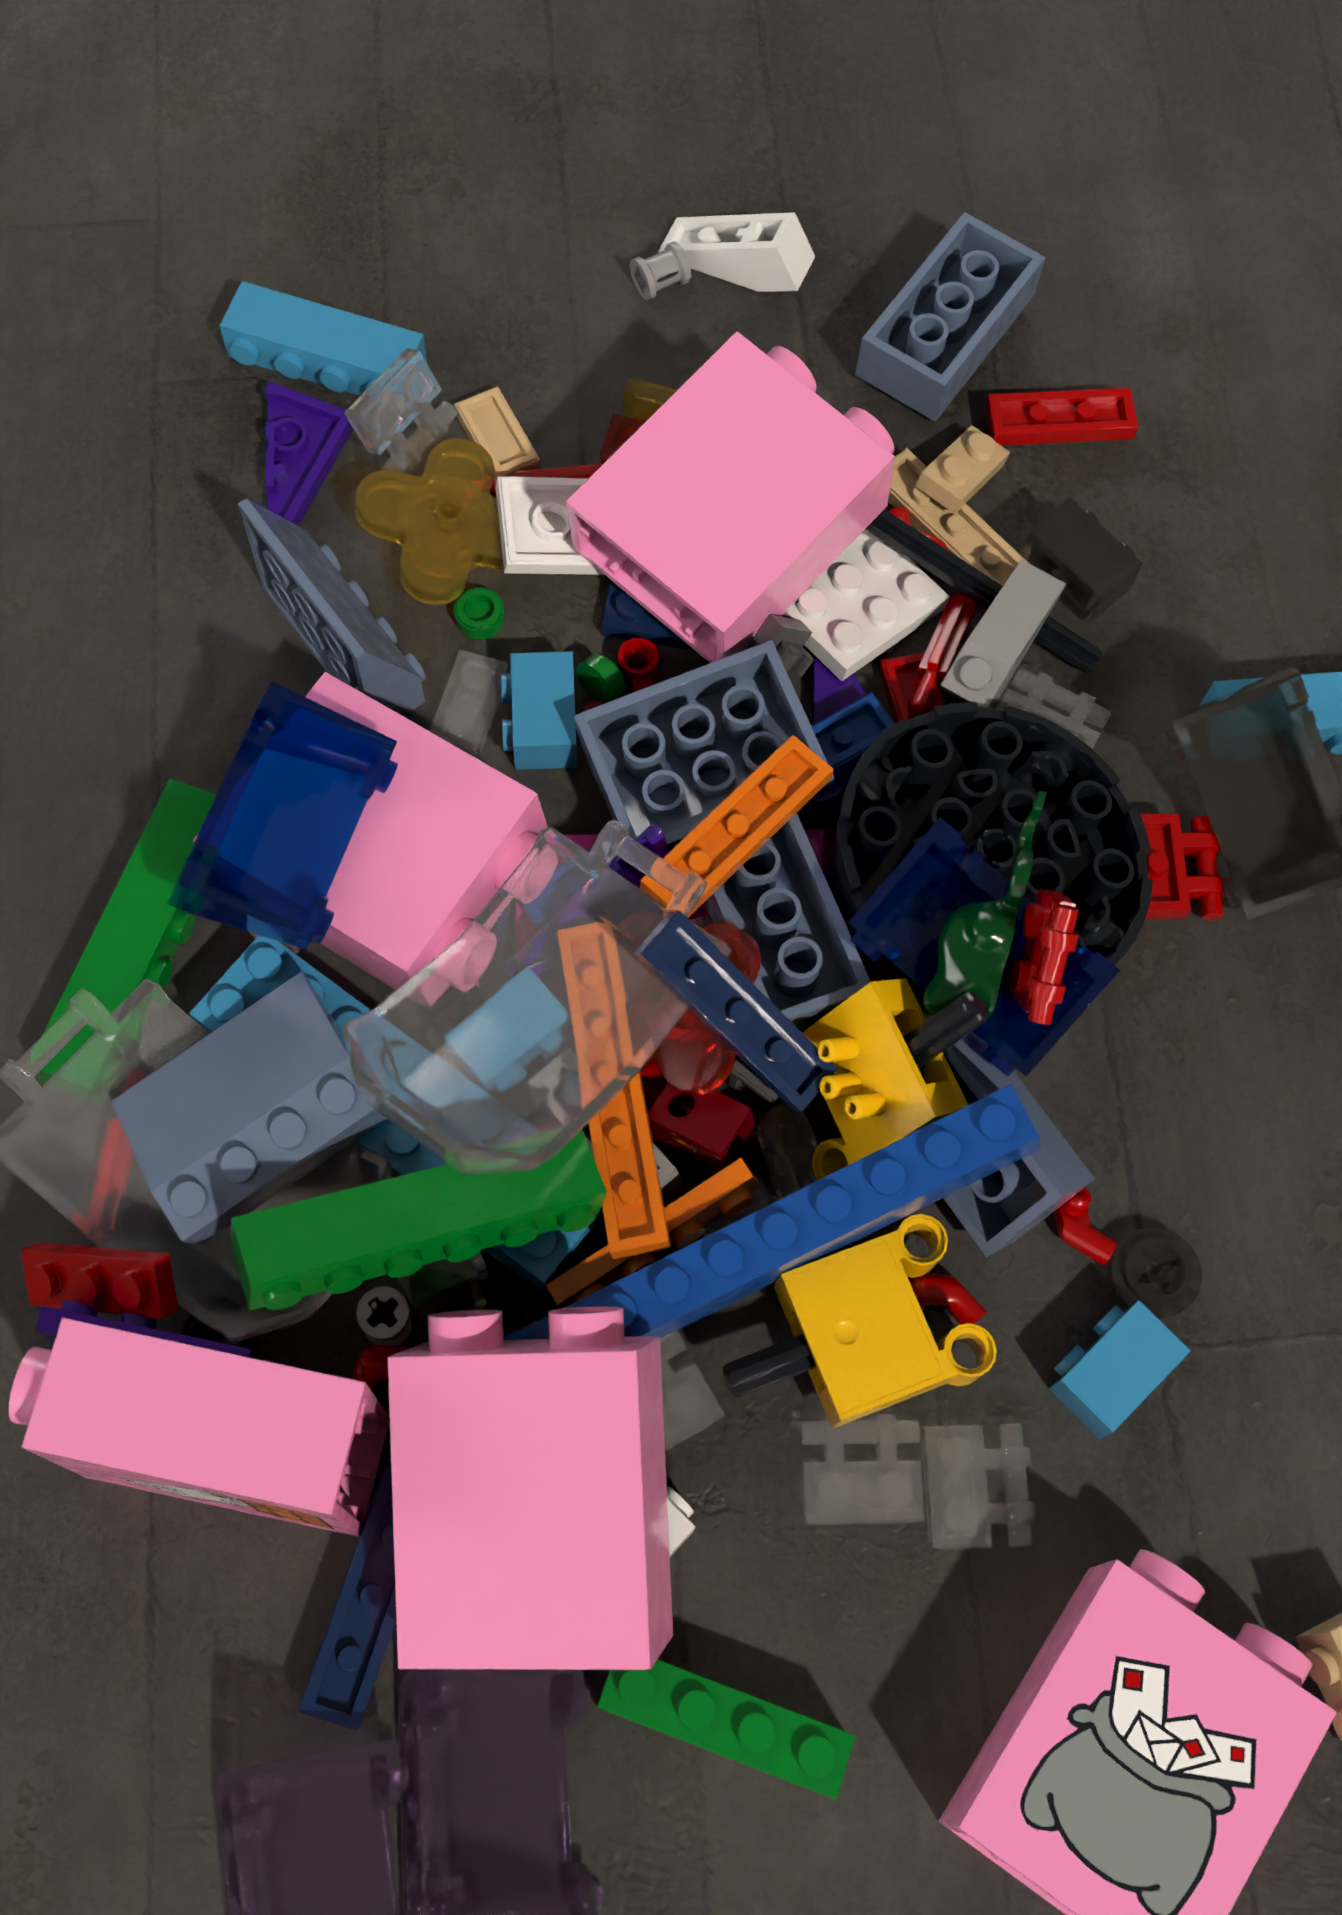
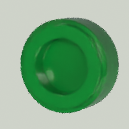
[454,587,505,640]
[576,653,626,703]

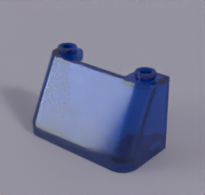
[167,681,398,949]
[848,817,1120,1077]

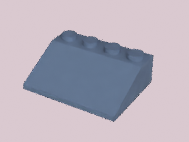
[238,498,426,716]
[574,640,835,847]
[111,971,396,1245]

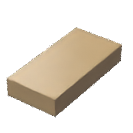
[454,386,541,480]

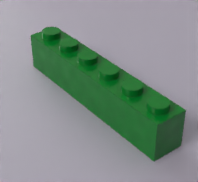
[27,779,226,1105]
[231,1131,607,1311]

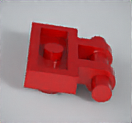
[1140,814,1227,920]
[1009,888,1079,1025]

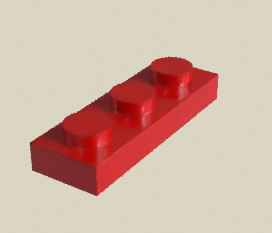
[985,388,1138,446]
[21,1242,178,1319]

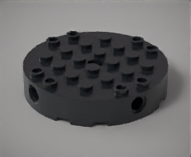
[822,702,1153,1024]

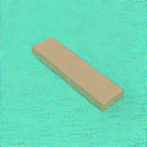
[888,447,1028,586]

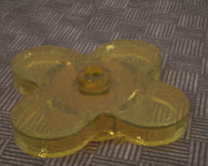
[354,438,504,605]

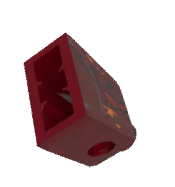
[642,1073,759,1179]

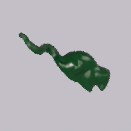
[923,791,1047,1020]

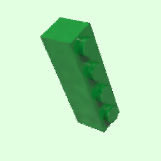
[597,1660,856,1800]

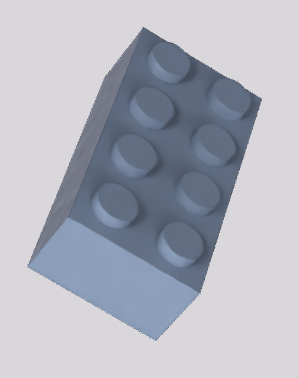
[855,212,1046,422]
[687,813,871,1032]
[922,1008,1095,1257]

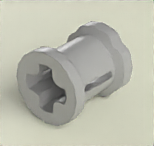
[630,241,691,301]
[356,1286,414,1346]

